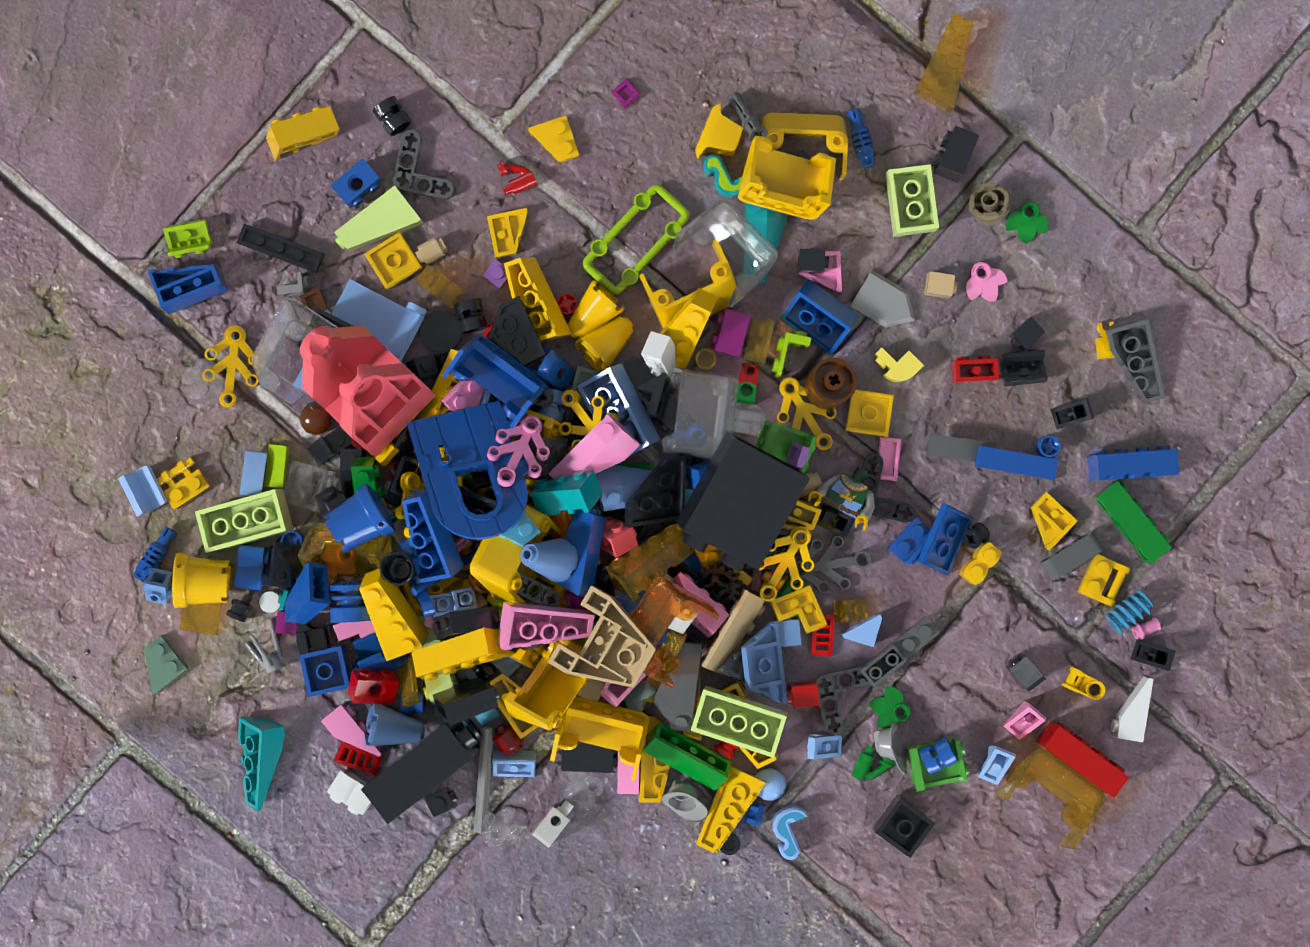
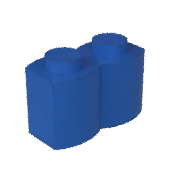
[235,544,270,590]

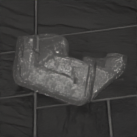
[662,368,738,459]

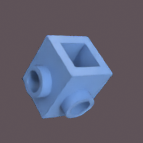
[143,568,173,605]

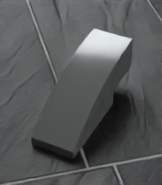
[926,434,997,462]

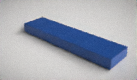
[975,446,1058,480]

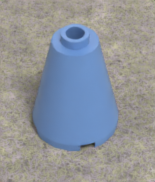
[520,538,578,582]
[364,704,426,746]

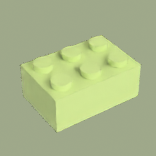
[885,164,939,237]

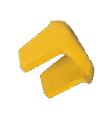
[695,102,743,160]

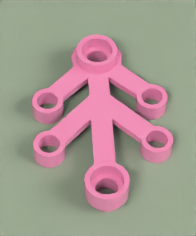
[487,416,550,487]

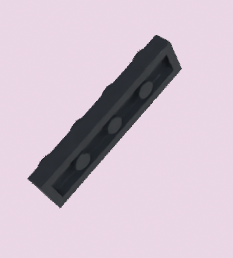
[237,223,325,274]

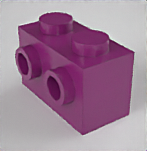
[710,309,751,357]

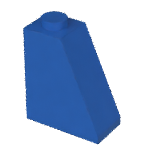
[285,562,330,624]

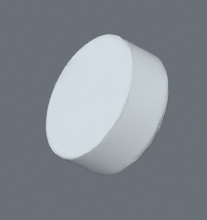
[259,591,280,613]

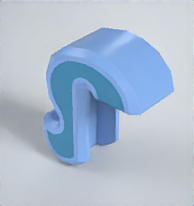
[772,805,809,860]

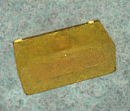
[399,657,420,706]

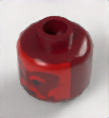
[492,723,524,756]

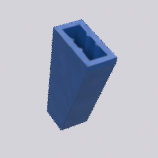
[556,507,606,597]

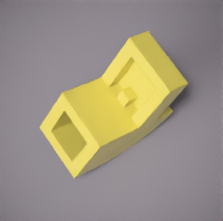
[874,348,924,382]

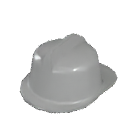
[874,721,907,772]
[662,780,708,821]

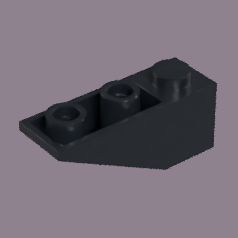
[406,347,462,381]

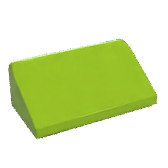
[264,444,290,488]

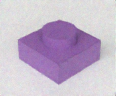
[483,259,508,289]
[786,441,810,468]

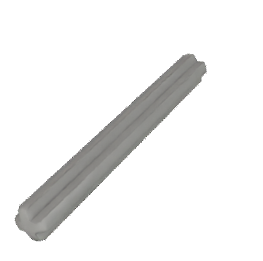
[474,727,494,833]

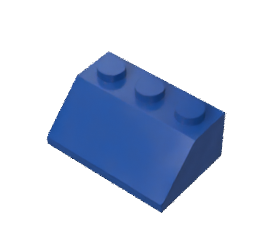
[780,279,860,355]

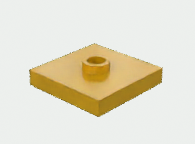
[364,232,423,290]
[845,389,894,437]

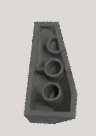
[1106,313,1165,404]
[653,641,702,732]

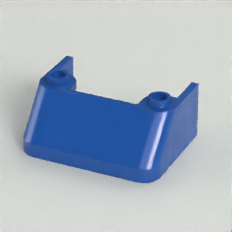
[442,335,547,429]

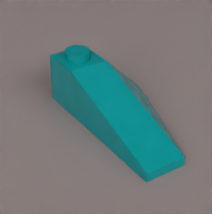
[743,203,787,284]
[238,717,285,811]

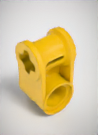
[1061,666,1105,700]

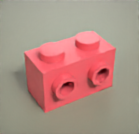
[601,516,638,557]

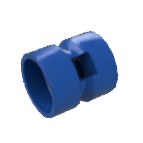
[919,737,958,775]

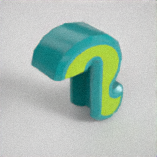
[703,154,742,199]

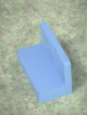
[118,465,167,517]

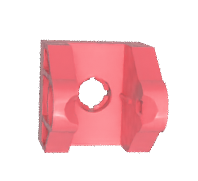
[300,325,436,458]

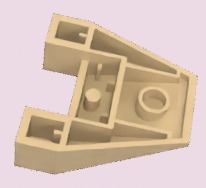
[548,586,656,688]

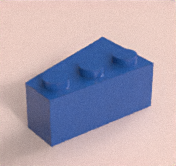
[147,264,228,314]

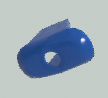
[525,346,574,391]
[351,632,408,673]

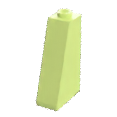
[334,186,423,252]

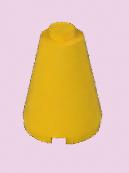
[568,280,625,340]
[575,316,633,372]

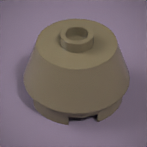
[969,182,1012,225]

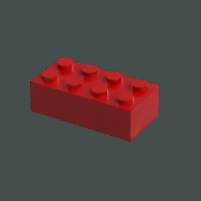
[1035,721,1129,798]

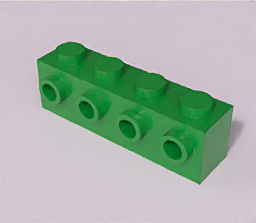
[351,457,388,547]
[1093,481,1172,564]
[642,722,732,791]

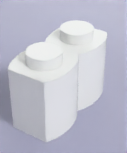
[327,768,371,815]

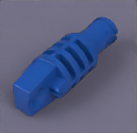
[847,108,875,169]
[133,526,177,582]

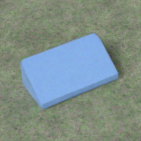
[493,750,536,777]

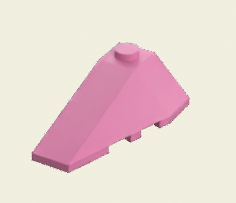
[549,414,641,479]

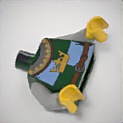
[808,466,875,530]

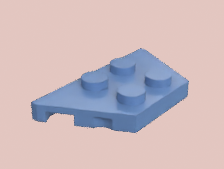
[741,621,788,703]

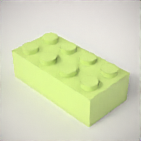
[195,489,294,553]
[691,686,788,758]

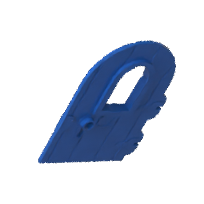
[407,401,528,540]

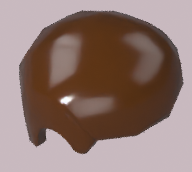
[300,401,332,435]

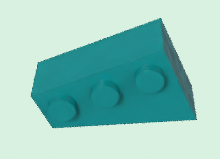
[529,470,603,515]

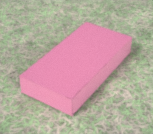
[876,437,901,481]

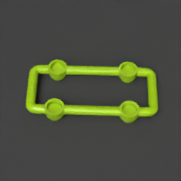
[583,184,690,294]

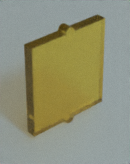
[180,603,222,635]

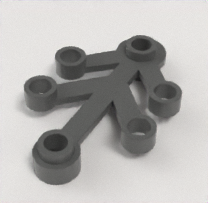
[795,535,871,593]

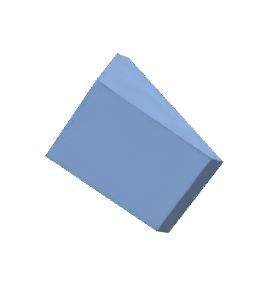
[841,613,882,647]

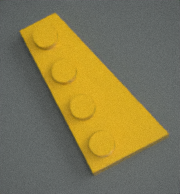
[638,716,680,803]
[696,766,767,853]

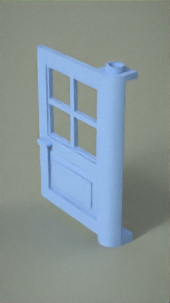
[293,279,428,391]

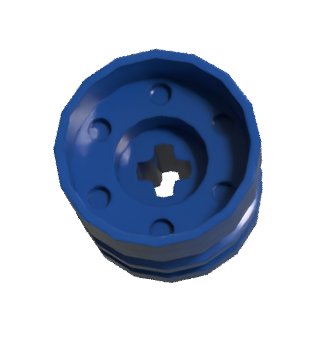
[329,580,371,623]

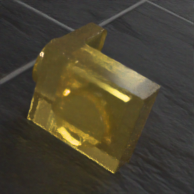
[834,598,869,622]

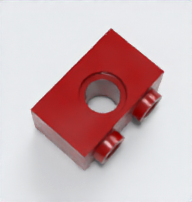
[347,669,399,704]
[786,680,820,709]

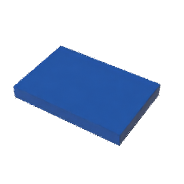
[917,503,973,576]

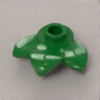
[1005,201,1048,244]
[869,686,911,729]

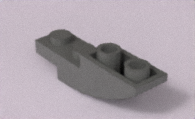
[860,616,940,687]

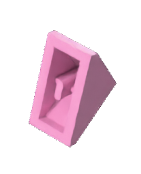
[1004,701,1047,740]

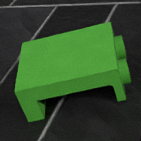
[755,419,817,473]
[906,737,969,792]

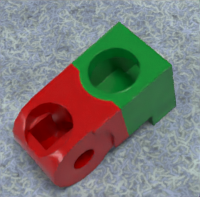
[735,363,759,406]

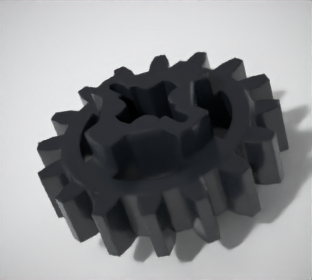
[696,561,743,606]

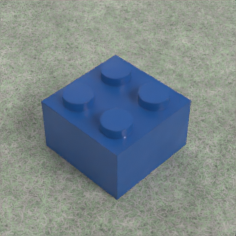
[299,644,351,697]

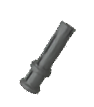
[729,92,768,142]

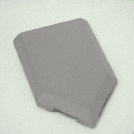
[850,270,915,328]

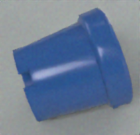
[324,483,396,553]

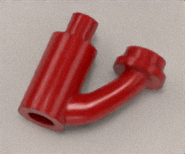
[497,161,538,195]

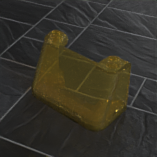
[298,523,392,585]

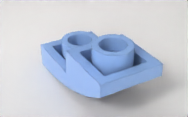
[240,449,268,496]
[430,588,477,618]

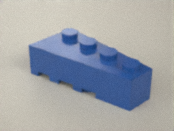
[1087,445,1179,481]
[402,489,464,584]

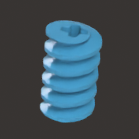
[1105,590,1153,635]

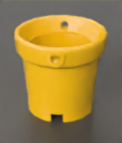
[172,552,231,608]

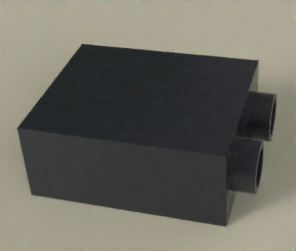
[677,431,810,572]
[361,718,483,824]

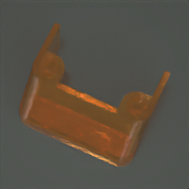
[631,578,719,688]

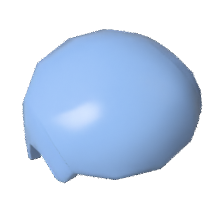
[755,768,787,801]

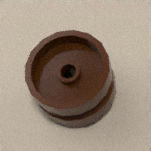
[805,358,857,410]

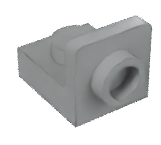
[277,271,310,298]

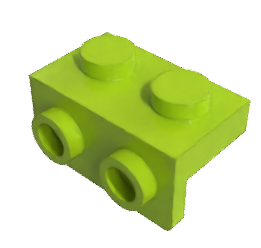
[163,219,213,258]

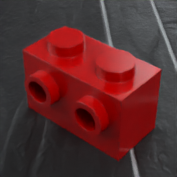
[951,355,999,384]

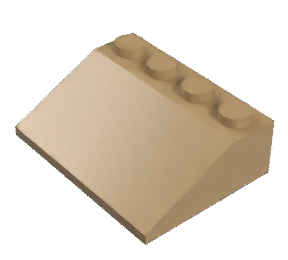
[701,587,766,674]

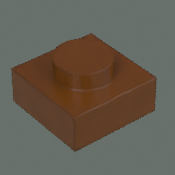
[299,288,328,316]

